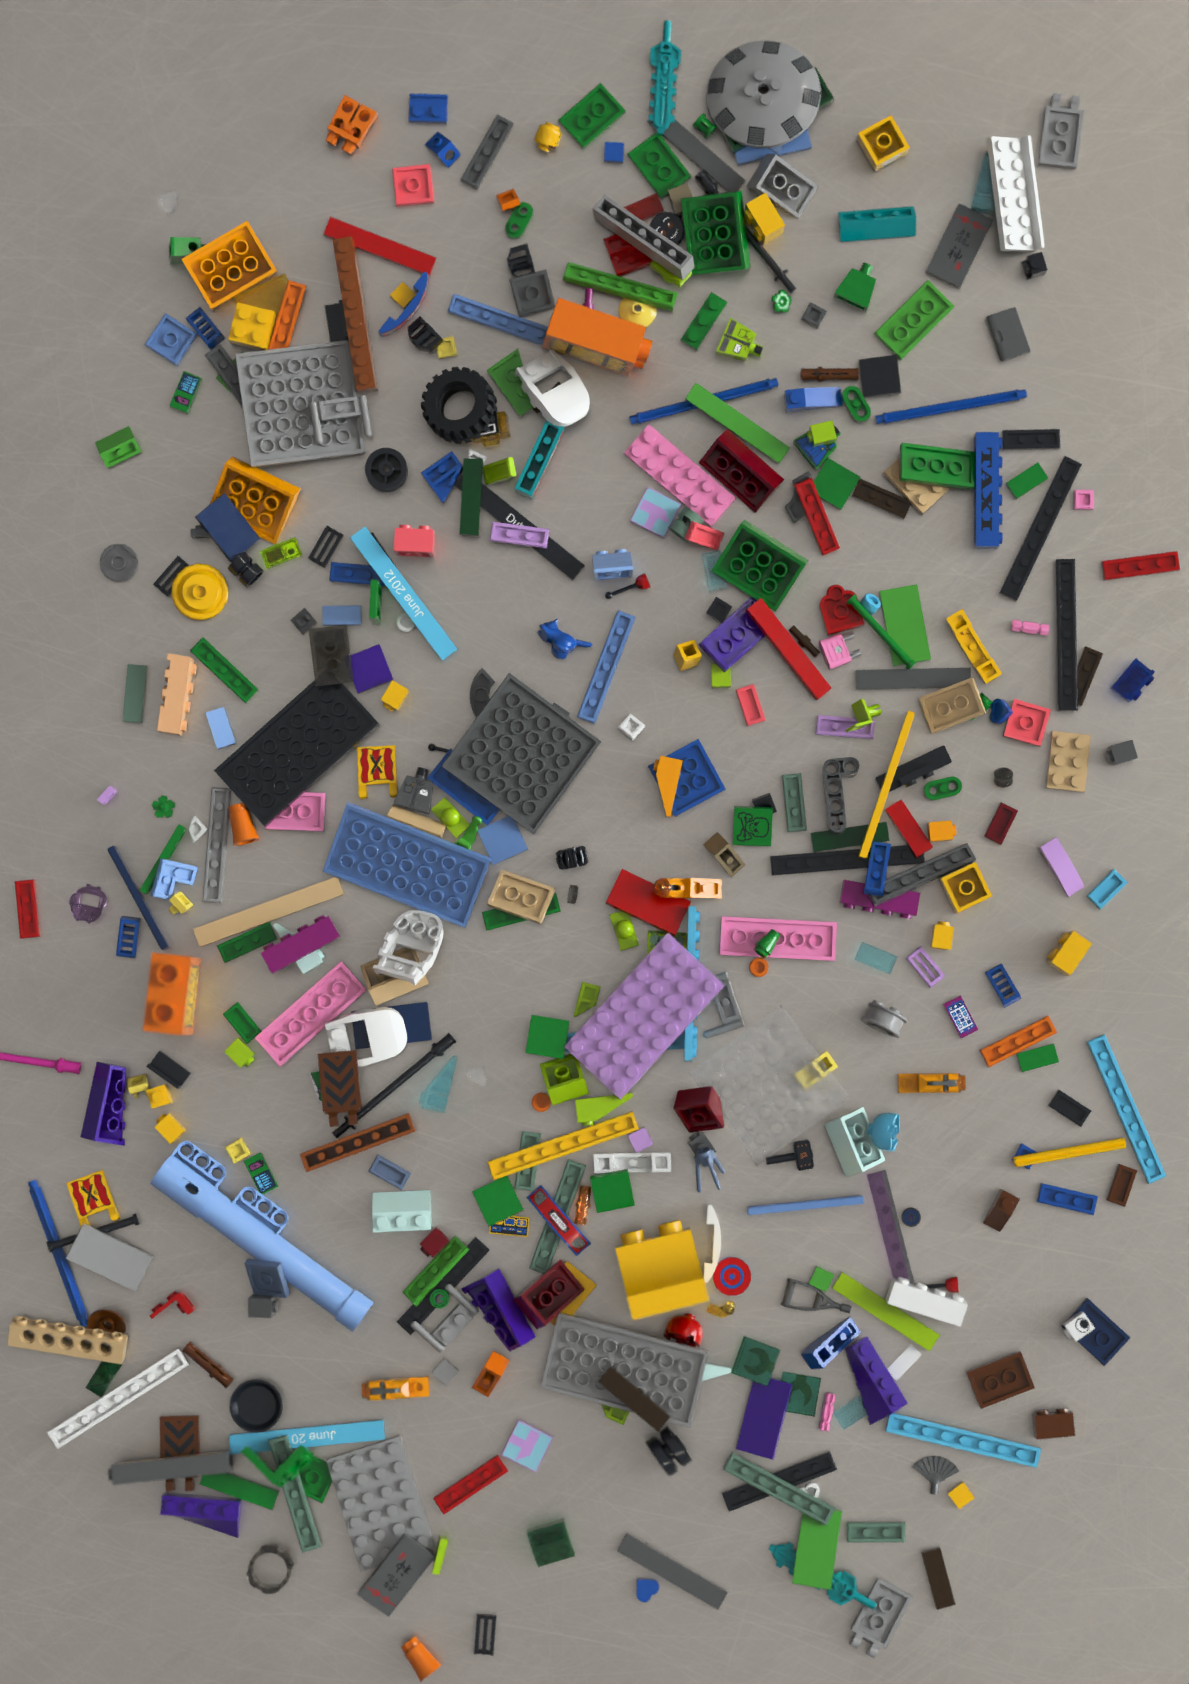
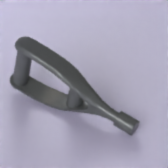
[781,1278,851,1313]

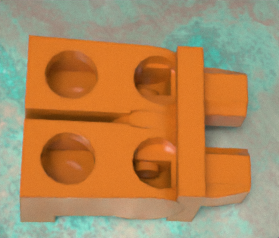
[326,95,378,155]

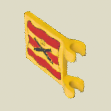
[357,745,398,799]
[66,1170,120,1227]

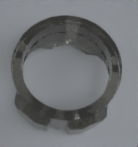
[247,1544,294,1594]

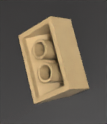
[387,805,446,839]
[360,947,429,1006]

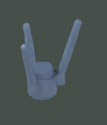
[693,1147,725,1193]

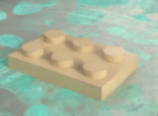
[883,457,950,515]
[919,677,986,734]
[1046,731,1091,792]
[487,869,555,925]

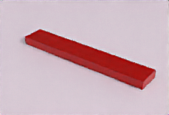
[323,217,436,276]
[745,598,832,700]

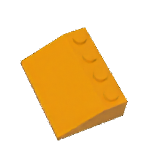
[181,221,277,311]
[210,456,301,544]

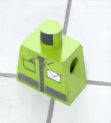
[716,318,763,361]

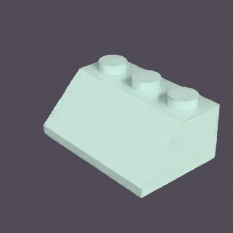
[824,1107,885,1177]
[372,1190,432,1232]

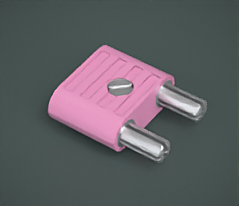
[819,632,862,669]

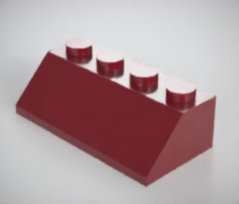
[699,429,785,513]

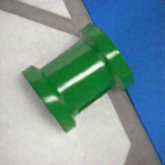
[692,113,717,139]

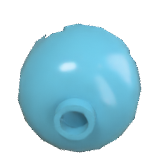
[868,1113,900,1151]

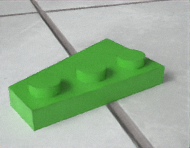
[487,348,534,417]

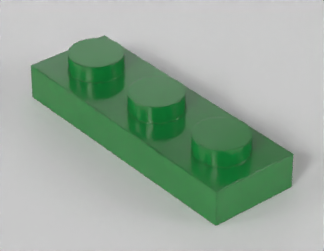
[680,292,727,351]

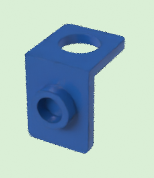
[425,132,461,167]

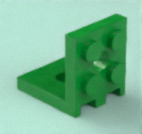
[241,1445,313,1488]

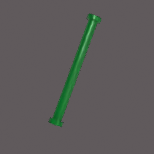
[846,594,916,670]

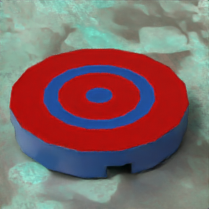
[713,1257,751,1296]

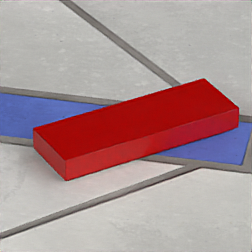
[885,799,933,858]
[15,879,40,939]

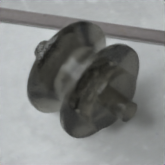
[994,767,1013,788]

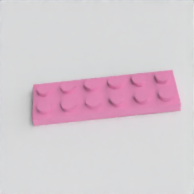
[624,424,736,527]
[720,916,837,961]
[255,961,367,1067]

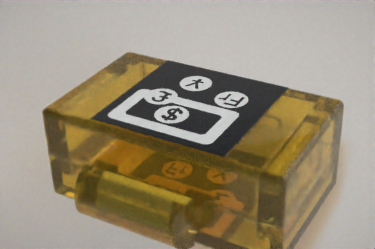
[472,411,511,447]

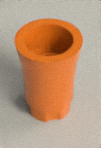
[228,803,259,846]
[401,1636,442,1682]

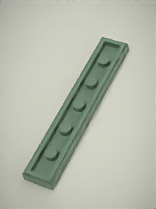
[529,1159,586,1273]
[268,1434,321,1553]
[723,1452,835,1526]

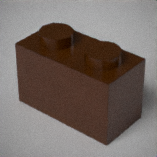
[1032,1408,1075,1439]

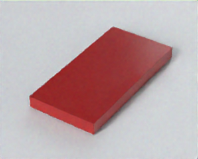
[605,869,691,937]

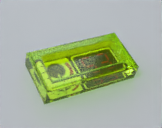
[260,537,303,569]

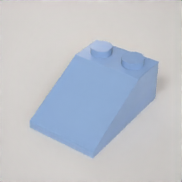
[592,549,633,580]

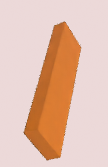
[268,280,307,350]
[979,1016,1057,1067]

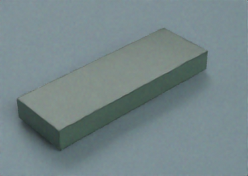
[123,664,148,723]
[782,773,807,832]
[514,1131,541,1191]
[847,1522,905,1542]

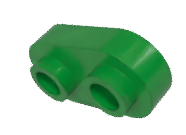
[505,202,533,239]
[842,386,871,423]
[923,776,962,801]

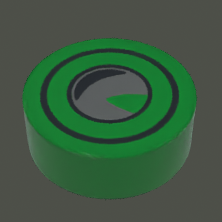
[430,1289,449,1309]

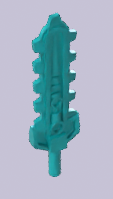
[648,20,681,135]
[769,1542,877,1610]

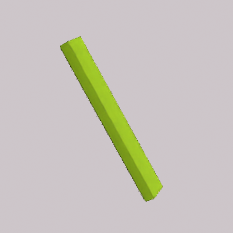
[832,1272,940,1351]

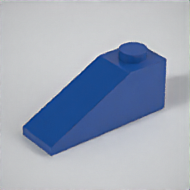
[784,387,843,413]
[801,1317,861,1369]

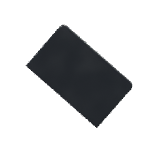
[325,300,348,342]
[146,1051,191,1089]

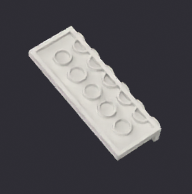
[987,136,1044,252]

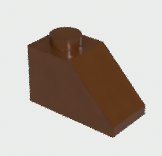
[983,1189,1020,1232]

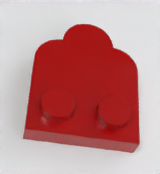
[820,585,865,635]

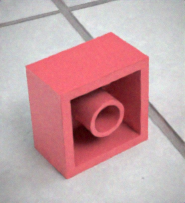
[394,525,435,558]

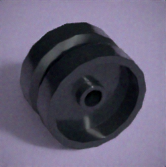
[646,1426,692,1477]

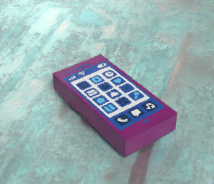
[943,996,978,1038]

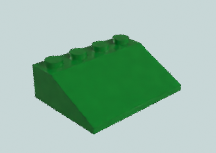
[681,190,751,275]
[711,520,809,612]

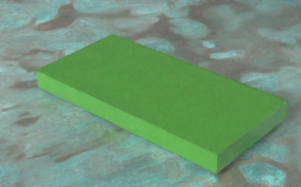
[874,280,955,361]
[879,584,931,666]
[792,1510,842,1590]

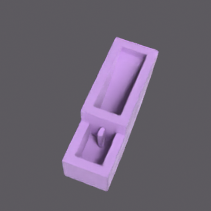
[1039,837,1085,897]

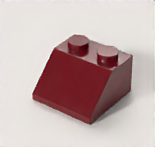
[673,1086,724,1133]

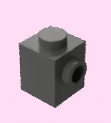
[1106,740,1138,766]
[248,1294,278,1318]

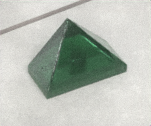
[85,1361,123,1398]

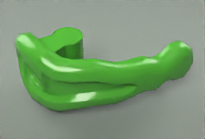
[455,816,482,850]

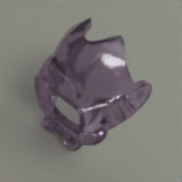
[69,884,107,924]

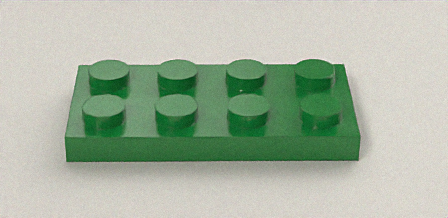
[899,443,975,490]

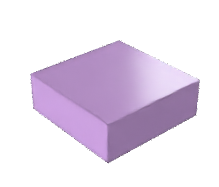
[97,786,117,805]
[628,1127,653,1153]

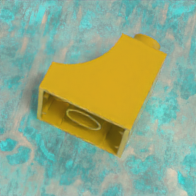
[615,1220,709,1320]

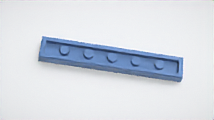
[447,294,548,346]
[577,610,636,724]
[747,1195,864,1215]

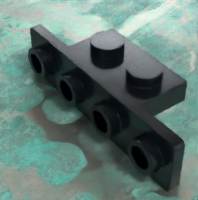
[875,745,952,792]

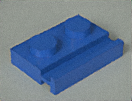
[409,93,448,124]

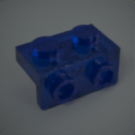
[1111,658,1155,702]

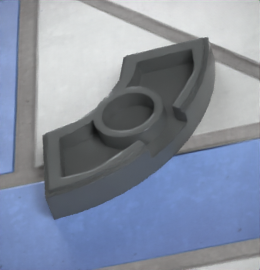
[785,471,812,523]
[470,668,495,717]

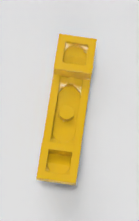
[946,609,1002,684]

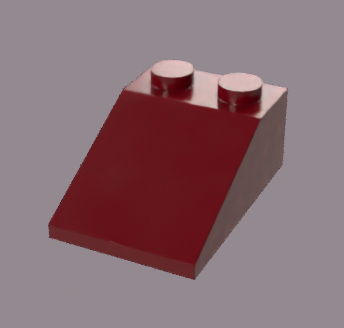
[513,1260,585,1330]

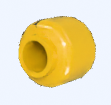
[534,122,562,152]

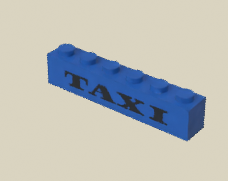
[974,432,1002,549]

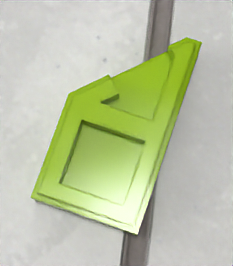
[573,982,601,1017]
[601,1404,630,1425]
[432,1535,448,1575]

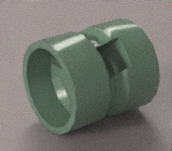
[668,506,704,542]

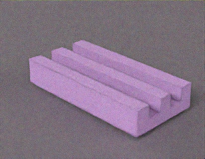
[906,946,945,988]

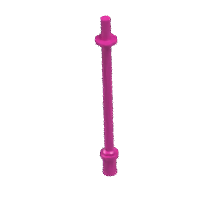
[0,1052,81,1074]

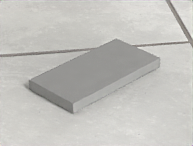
[66,1223,153,1291]

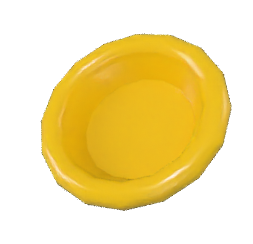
[171,563,228,620]

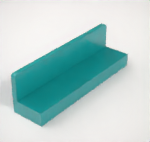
[838,206,916,242]

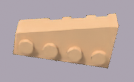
[157,653,197,736]

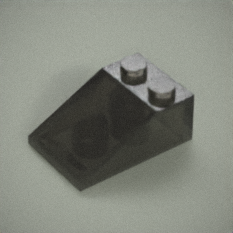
[308,624,354,686]

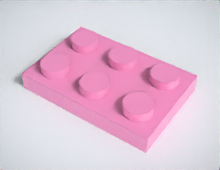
[266,792,326,832]

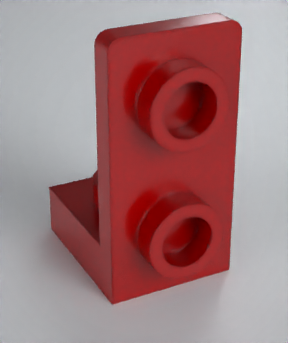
[150,1291,196,1319]

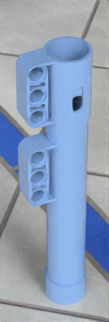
[150,1141,374,1332]

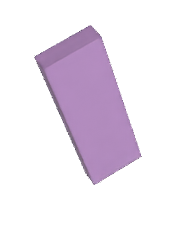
[490,521,549,549]
[816,715,875,739]

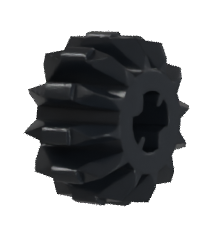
[556,846,588,870]

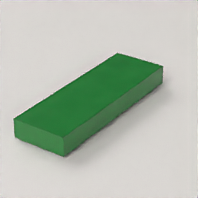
[217,922,277,963]

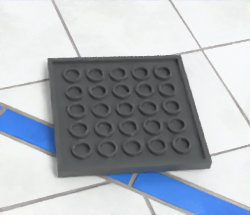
[441,673,601,834]

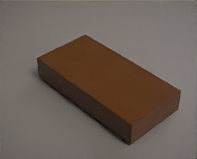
[1106,1164,1137,1207]

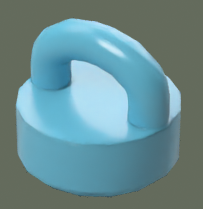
[860,594,881,615]

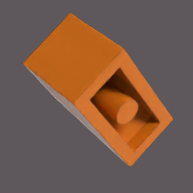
[472,1351,510,1397]

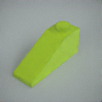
[575,1093,633,1126]

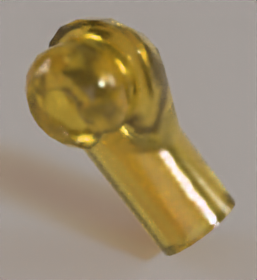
[706,1301,736,1318]

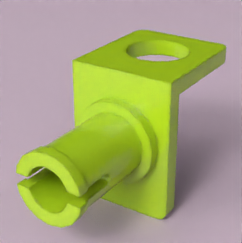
[845,699,882,733]

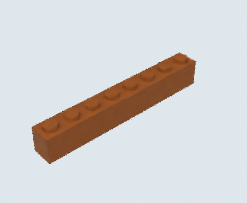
[333,236,378,393]

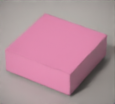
[1074,490,1094,510]

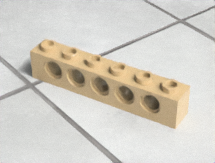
[7,1316,128,1364]

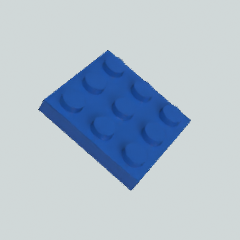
[648,739,726,817]

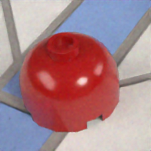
[663,1313,703,1348]

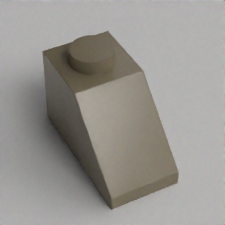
[703,832,745,878]

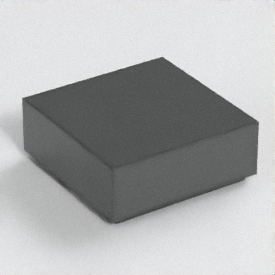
[801,302,827,329]

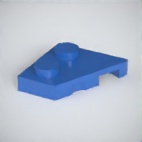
[421,451,463,503]

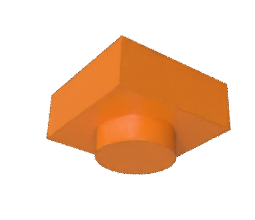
[496,188,520,211]

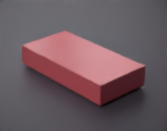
[685,521,724,551]
[735,684,765,726]

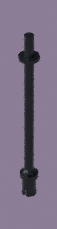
[694,170,797,293]
[332,1033,456,1138]

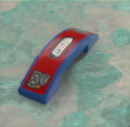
[378,272,429,337]
[526,1185,591,1256]

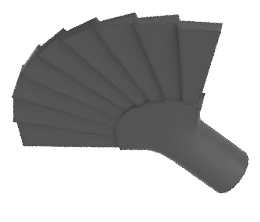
[912,1456,959,1495]

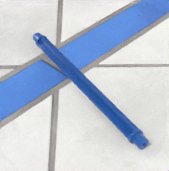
[629,378,779,425]
[875,389,1027,424]
[28,1180,88,1327]

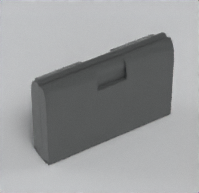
[986,307,1031,362]

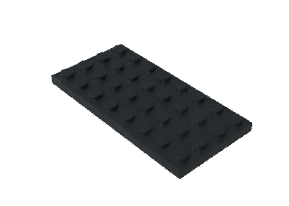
[214,668,380,827]

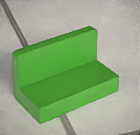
[95,426,141,468]

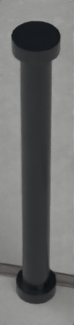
[46,1213,139,1253]

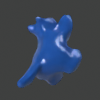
[537,619,592,659]

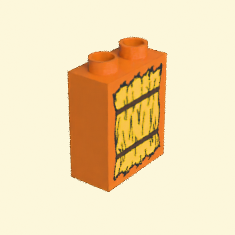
[542,298,653,376]
[143,952,201,1035]

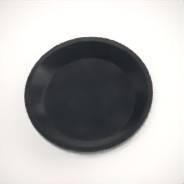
[230,1379,283,1433]

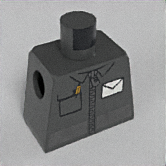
[394,767,433,814]

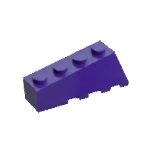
[81,1062,126,1146]
[461,1269,536,1352]
[845,1337,908,1425]
[160,1492,242,1538]

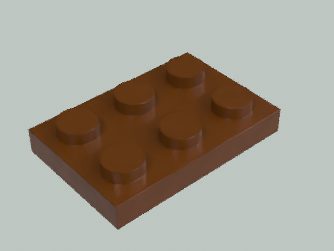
[966,1351,1035,1409]

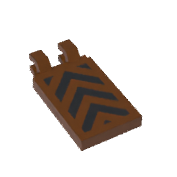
[318,1050,362,1127]
[160,1415,200,1491]

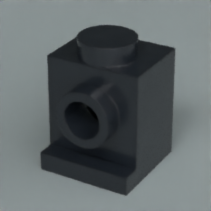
[1021,252,1048,280]

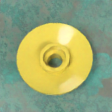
[619,298,657,327]

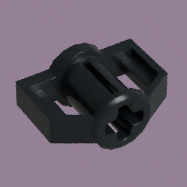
[507,243,535,277]
[407,316,443,352]

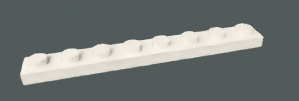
[47,1348,189,1449]

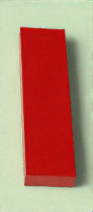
[794,477,840,556]
[1101,551,1180,581]
[433,1455,508,1515]

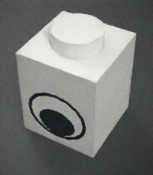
[1063,1311,1095,1341]

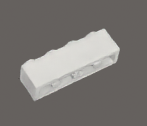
[885,1277,968,1327]

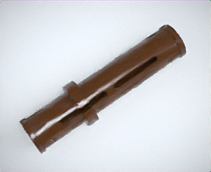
[801,367,859,382]
[182,1342,234,1388]

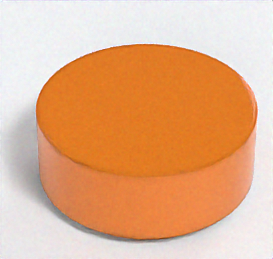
[749,958,768,977]
[532,1092,551,1112]

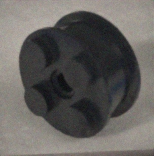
[365,448,408,492]

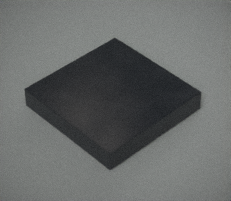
[859,355,901,398]

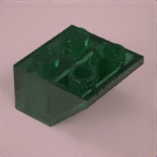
[527,1518,575,1567]

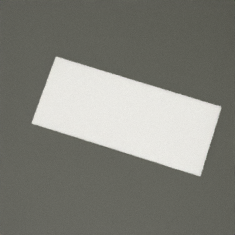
[887,1344,922,1381]

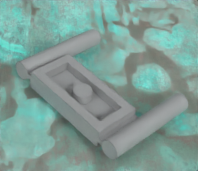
[309,395,372,444]
[703,972,745,1038]
[410,1284,479,1353]

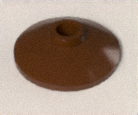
[88,1309,126,1334]

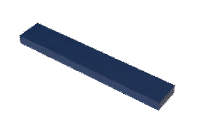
[107,845,170,950]

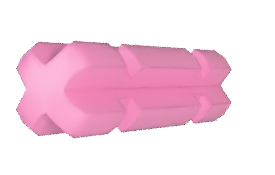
[1011,620,1049,636]
[819,1393,836,1431]

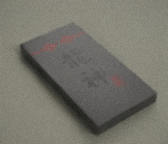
[926,203,993,289]
[358,1533,436,1617]

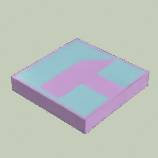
[630,487,681,538]
[501,1420,553,1472]

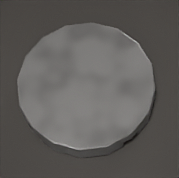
[100,544,138,582]

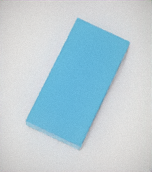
[1087,869,1128,910]

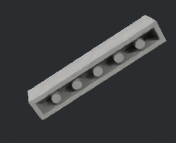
[592,194,695,280]

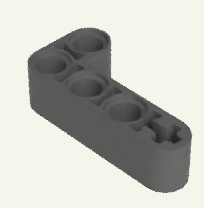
[822,757,859,836]

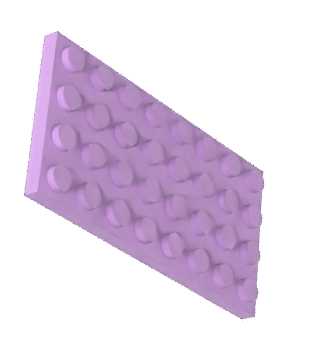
[565,933,725,1099]

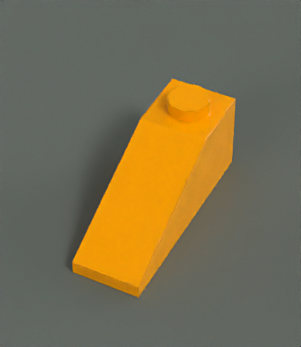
[653,755,683,818]

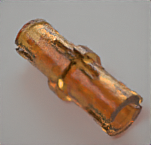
[574,1185,592,1225]

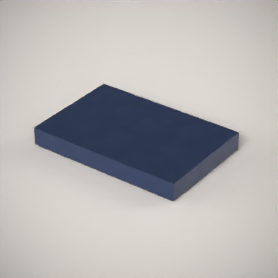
[195,493,260,562]
[1061,1298,1130,1366]

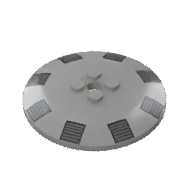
[707,41,821,148]

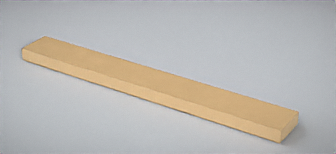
[193,877,344,947]

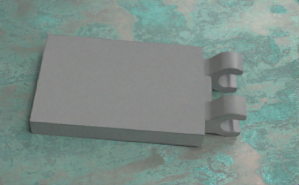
[1038,93,1084,169]
[849,1578,912,1658]

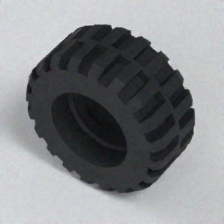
[421,367,497,444]

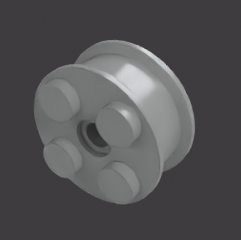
[861,1000,907,1038]

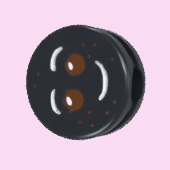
[650,212,684,245]

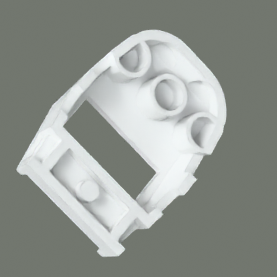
[514,349,590,427]
[373,910,443,985]
[325,1007,407,1066]

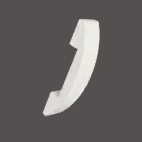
[594,1153,671,1173]
[703,1204,721,1283]

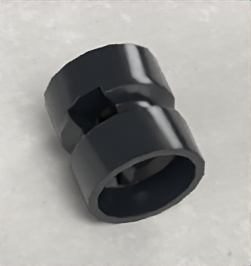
[227,552,264,588]

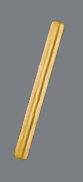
[1013,1138,1126,1167]

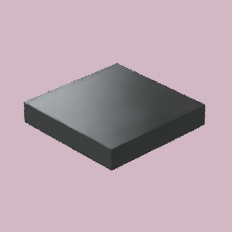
[509,269,555,316]

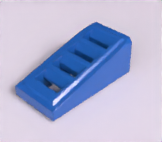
[185,307,225,350]
[116,916,141,958]
[985,963,1021,1008]

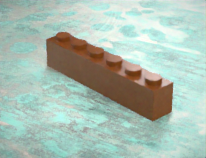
[300,1113,416,1172]

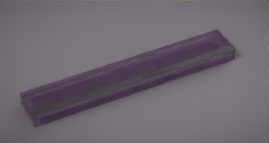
[867,1170,914,1284]

